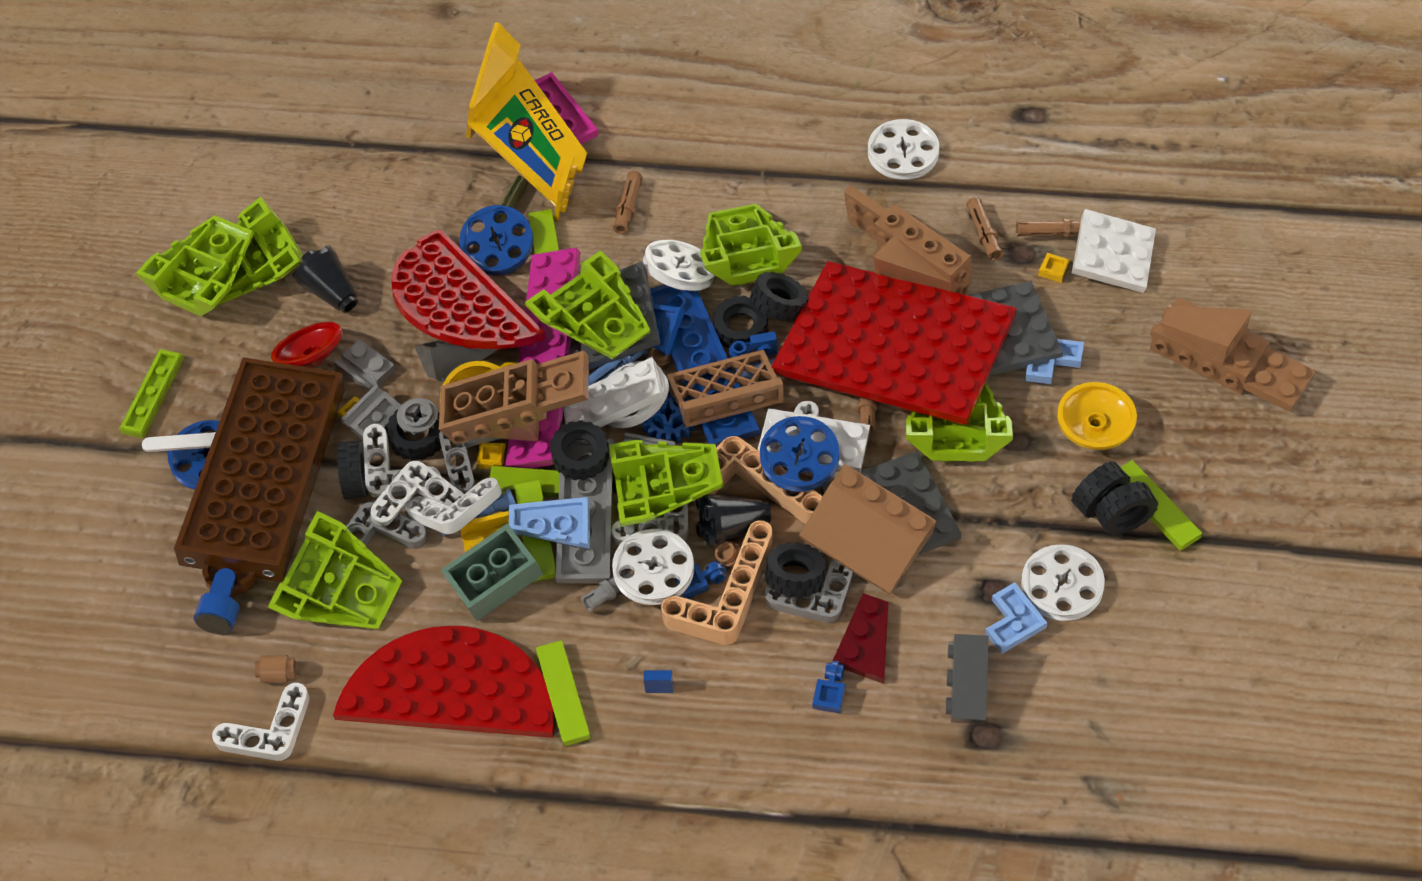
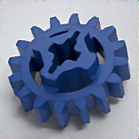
[641,392,695,444]

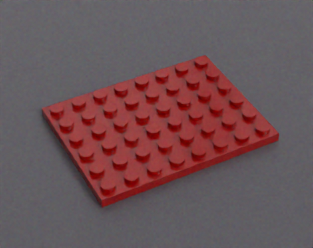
[771,261,1017,425]

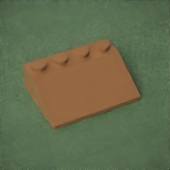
[799,464,936,595]

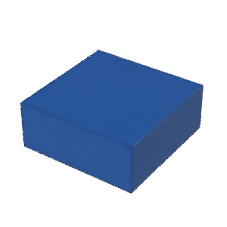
[644,670,674,693]

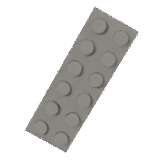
[556,439,613,583]

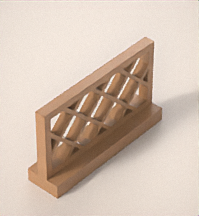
[666,350,784,428]

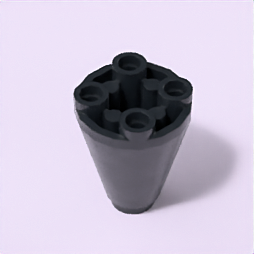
[292,245,358,313]
[695,494,771,547]

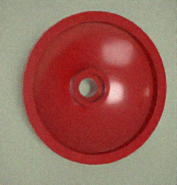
[271,322,343,367]

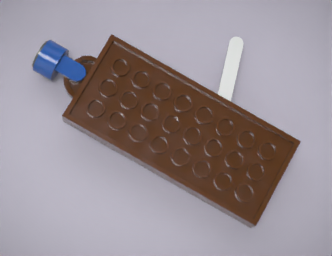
[142,357,345,634]

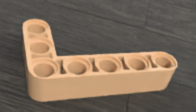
[692,436,822,524]
[661,520,773,645]

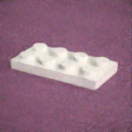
[563,357,664,427]
[758,408,870,473]

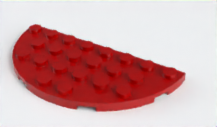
[391,229,545,349]
[333,626,555,738]

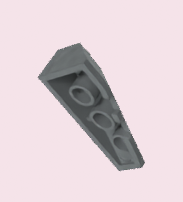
[415,340,498,382]

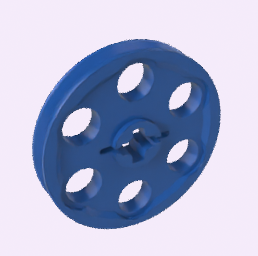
[460,205,533,276]
[760,416,839,492]
[168,420,220,489]

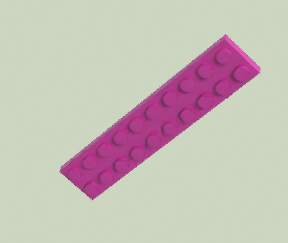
[506,247,581,468]

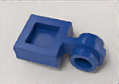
[729,331,777,358]
[674,561,727,599]
[812,660,846,713]

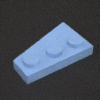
[509,497,590,549]

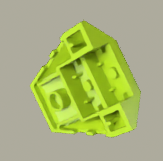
[217,196,303,306]
[700,203,802,286]
[136,215,254,316]
[525,250,650,359]
[906,383,1013,462]
[609,440,724,527]
[268,511,403,630]

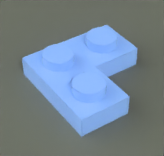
[1026,339,1084,384]
[985,583,1047,654]

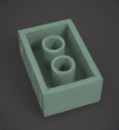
[441,523,543,621]

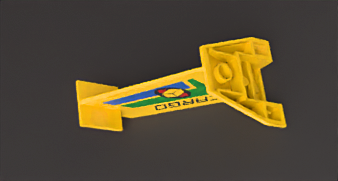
[466,22,587,221]

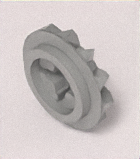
[397,398,438,435]

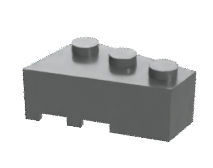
[946,634,989,724]

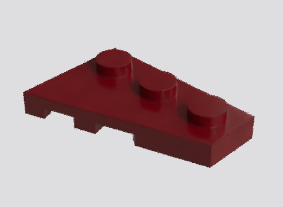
[832,593,888,684]

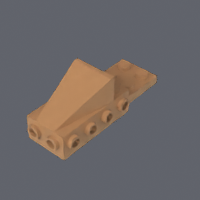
[844,185,972,294]
[1150,297,1316,412]
[439,351,589,444]

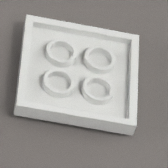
[1072,209,1156,293]

